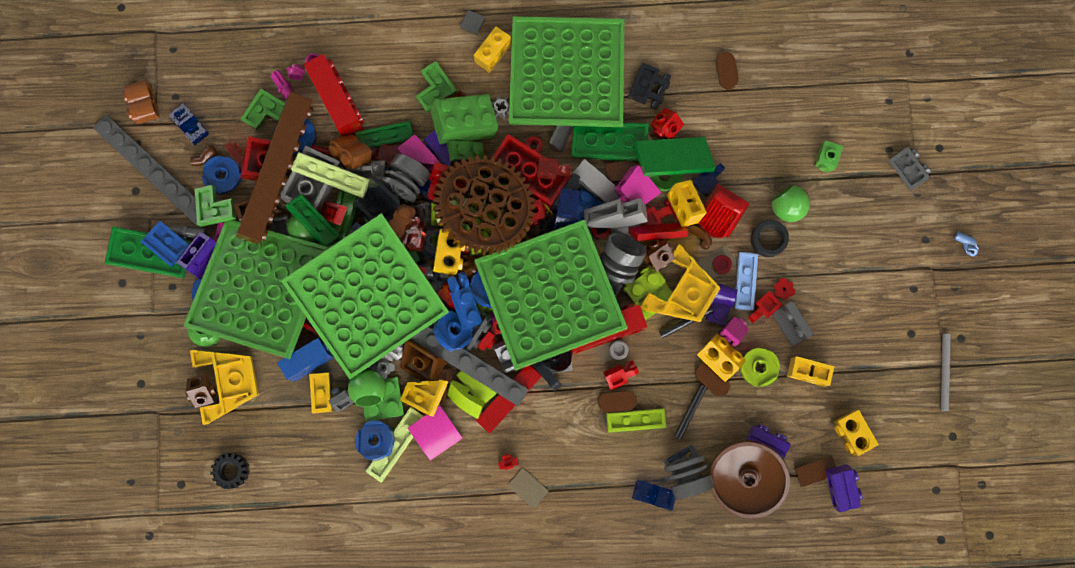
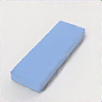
[734,252,758,311]

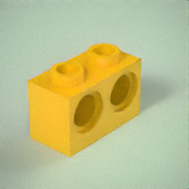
[474,26,511,73]
[667,180,707,227]
[433,229,465,275]
[697,333,746,382]
[787,356,834,387]
[833,410,879,456]

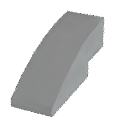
[572,159,620,204]
[584,198,648,228]

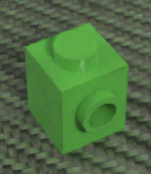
[814,140,843,172]

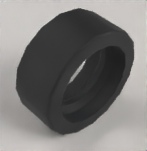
[751,220,789,257]

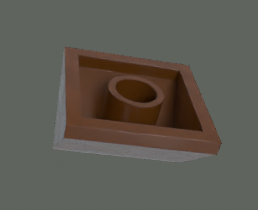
[400,339,447,381]

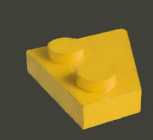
[400,380,448,417]

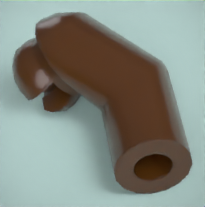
[190,145,216,166]
[688,224,712,250]

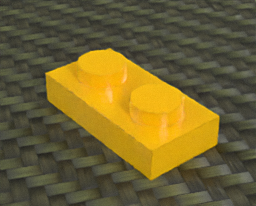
[309,373,333,413]

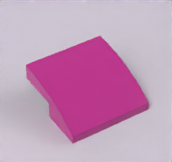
[408,406,463,460]

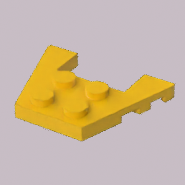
[640,244,720,322]
[190,350,259,425]

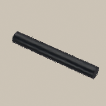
[659,305,714,339]
[674,385,707,440]

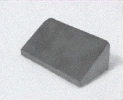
[549,126,573,153]

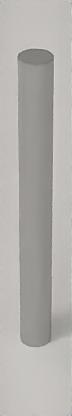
[941,334,951,411]

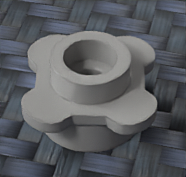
[372,357,395,379]

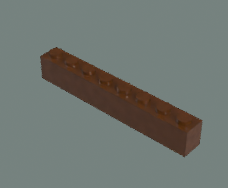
[235,91,313,245]

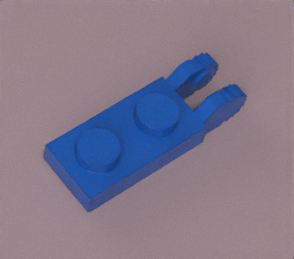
[447,272,482,330]

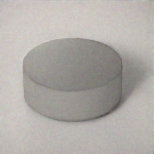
[609,340,629,360]

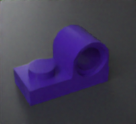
[706,284,738,327]

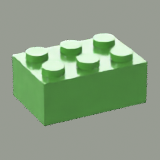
[430,94,498,144]

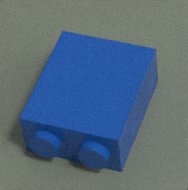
[277,338,335,382]

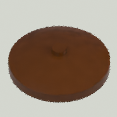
[710,440,790,518]

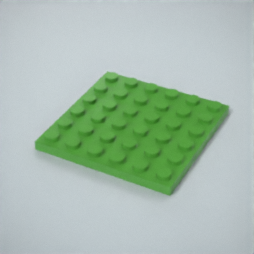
[509,16,625,127]
[281,213,449,379]
[183,220,329,359]
[474,220,627,371]

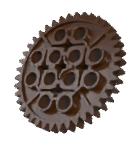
[433,155,535,255]

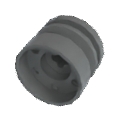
[381,154,430,203]
[600,233,647,284]
[664,454,715,500]

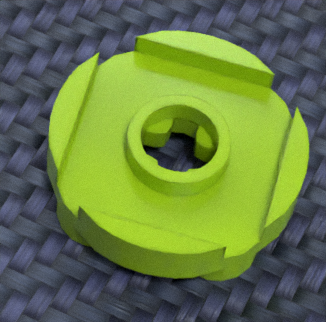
[740,348,780,387]

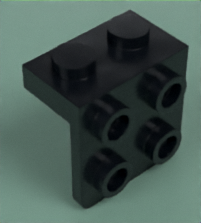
[352,176,400,222]

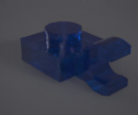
[692,163,725,196]

